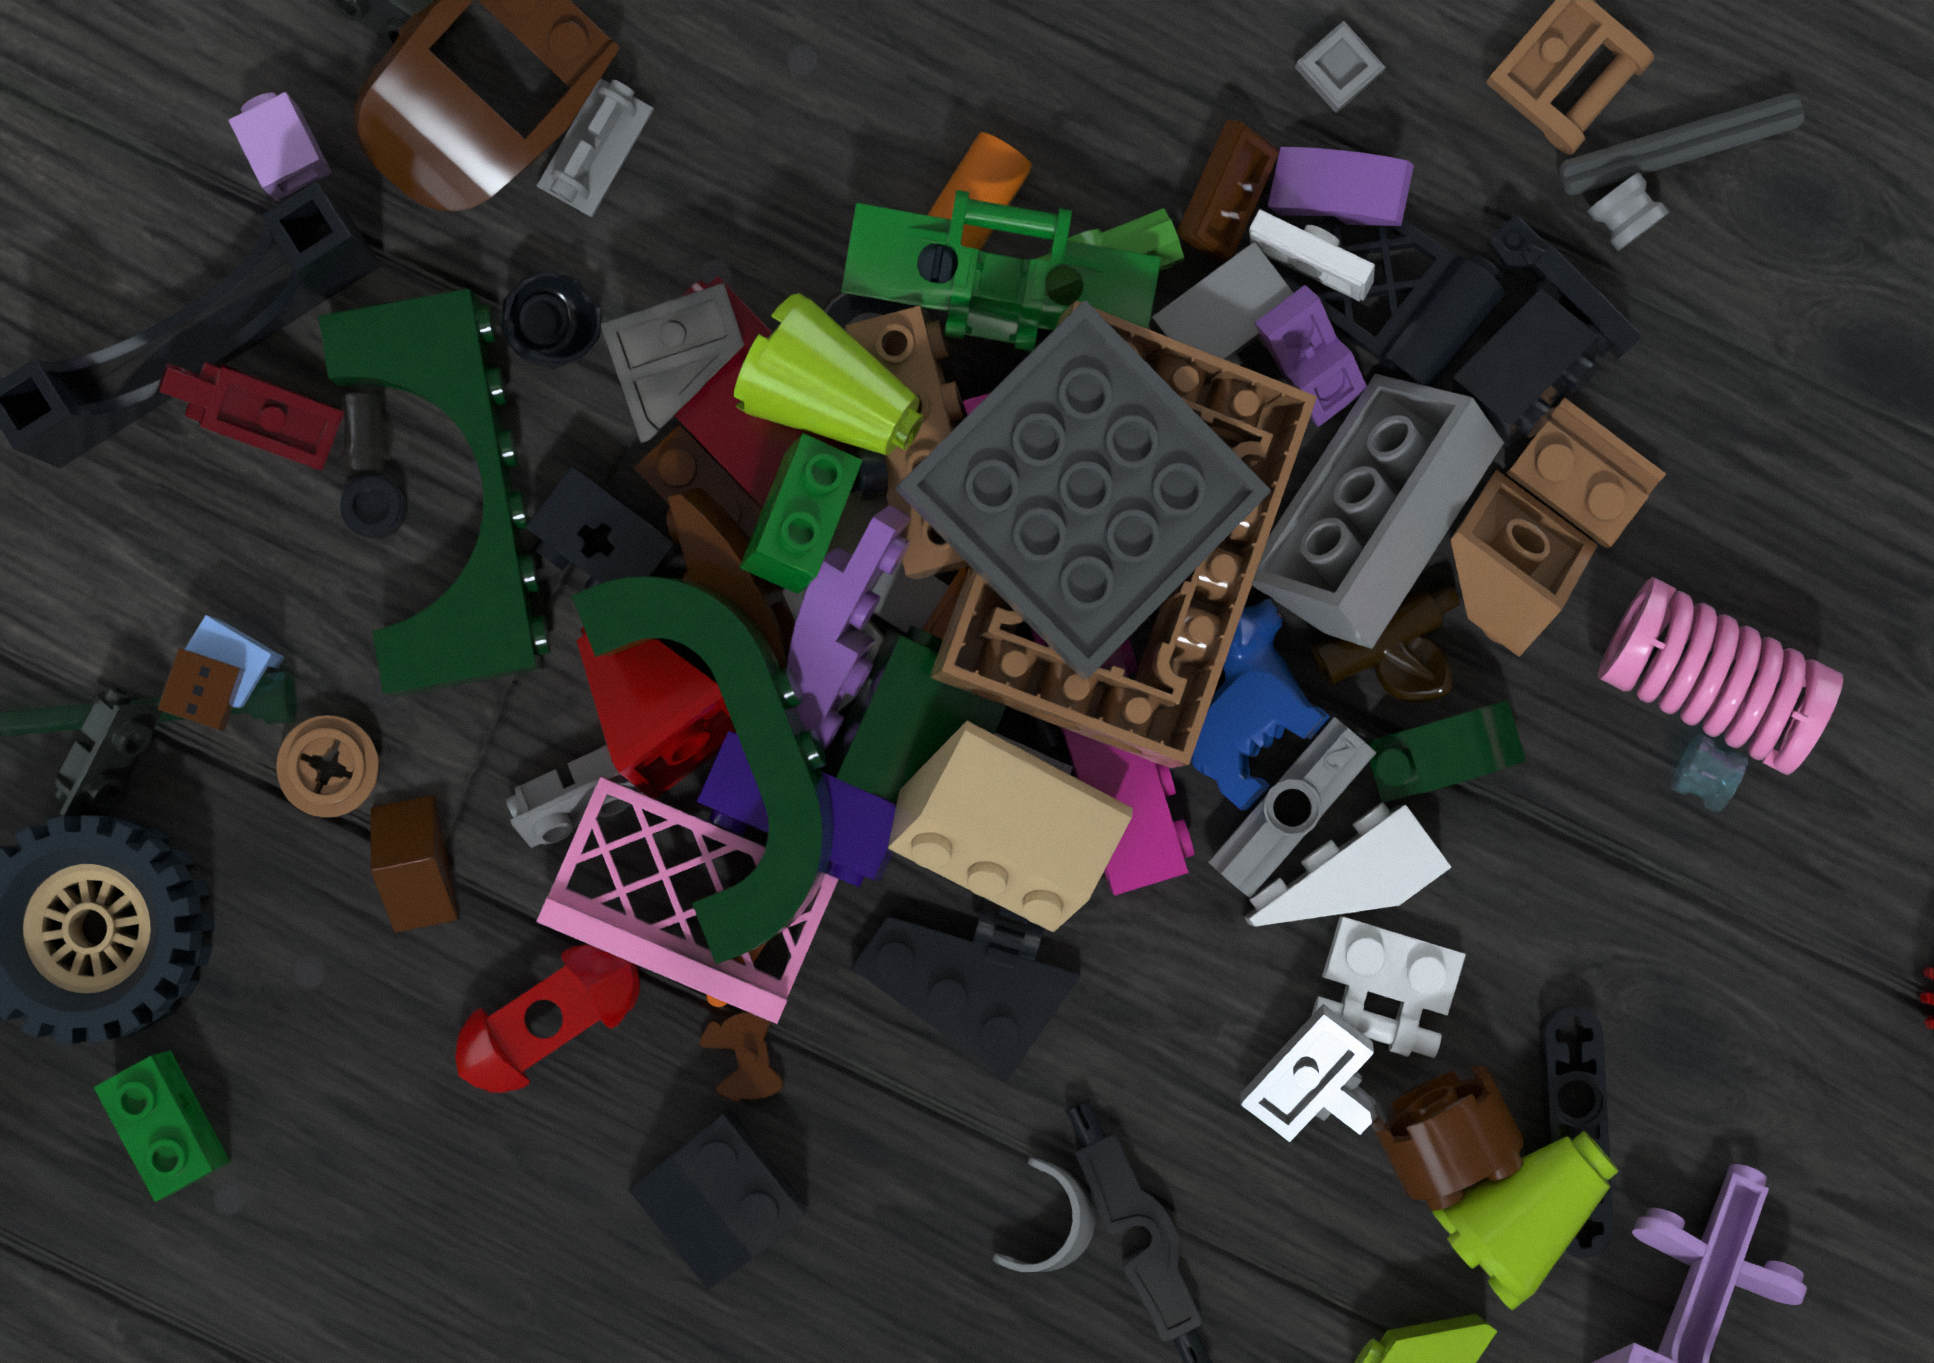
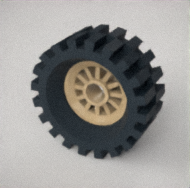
[0,815,215,1045]

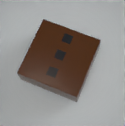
[157,648,245,731]

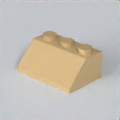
[888,721,1133,932]

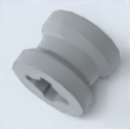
[1587,172,1670,251]

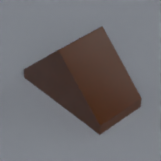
[371,795,459,933]

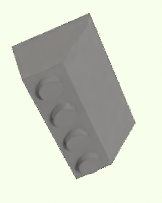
[1252,374,1504,649]

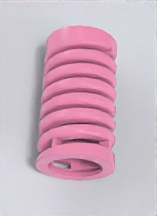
[1598,577,1843,775]

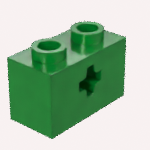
[739,433,863,594]
[93,1050,231,1202]

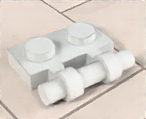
[1312,916,1466,1058]

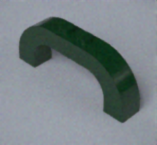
[572,576,834,965]

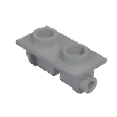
[537,78,654,217]
[506,744,645,848]

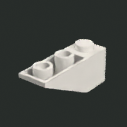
[1244,802,1451,926]

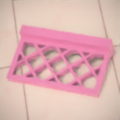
[536,776,838,1024]

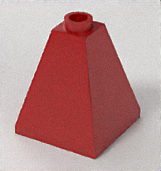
[576,626,737,799]

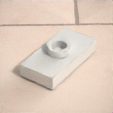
[1249,209,1375,301]

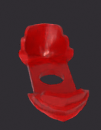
[455,943,641,1093]

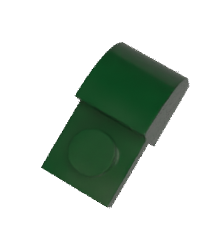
[1365,700,1526,803]

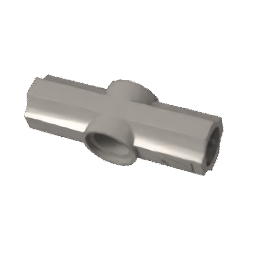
[1208,717,1376,899]

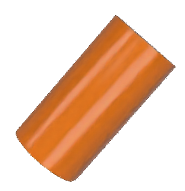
[928,132,1032,251]

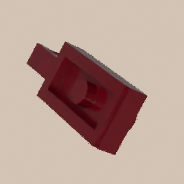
[158,361,345,470]

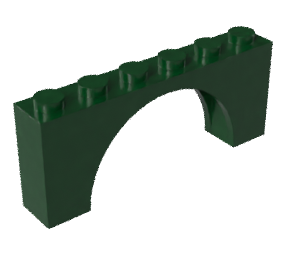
[318,289,551,697]

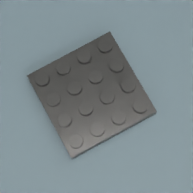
[894,300,1271,680]

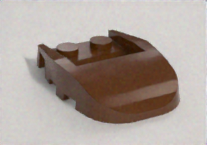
[354,0,620,212]

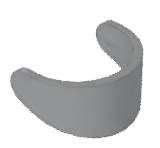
[992,1157,1096,1272]

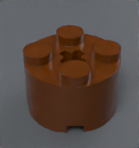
[1372,1066,1524,1211]

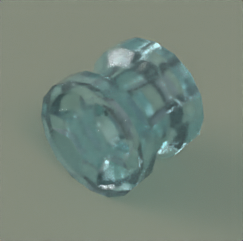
[1670,733,1748,813]

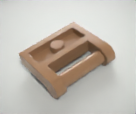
[1485,0,1654,155]

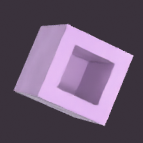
[228,92,332,201]

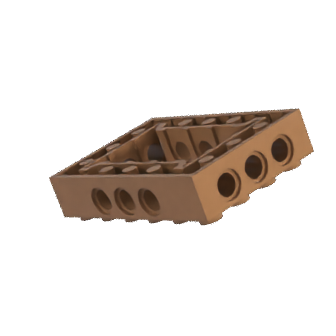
[929,300,1317,768]

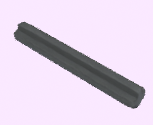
[1559,93,1805,195]

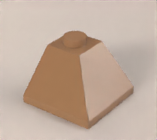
[1451,470,1598,657]

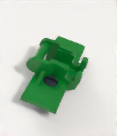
[841,190,1161,352]

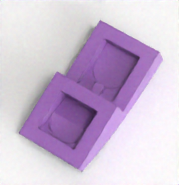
[1268,147,1414,226]
[1254,285,1367,427]

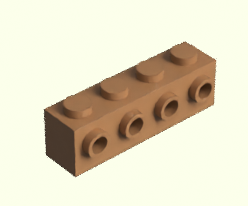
[845,306,970,580]

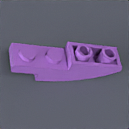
[787,505,911,750]

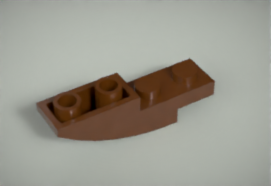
[667,487,795,669]

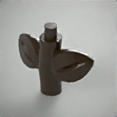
[1310,583,1460,702]

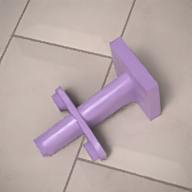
[1591,1164,1807,1363]

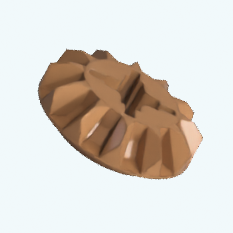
[276,715,381,817]

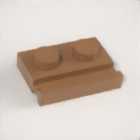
[1506,397,1666,549]

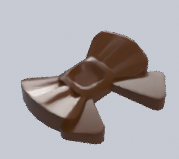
[699,1011,784,1102]

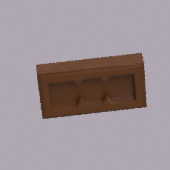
[1176,120,1280,263]

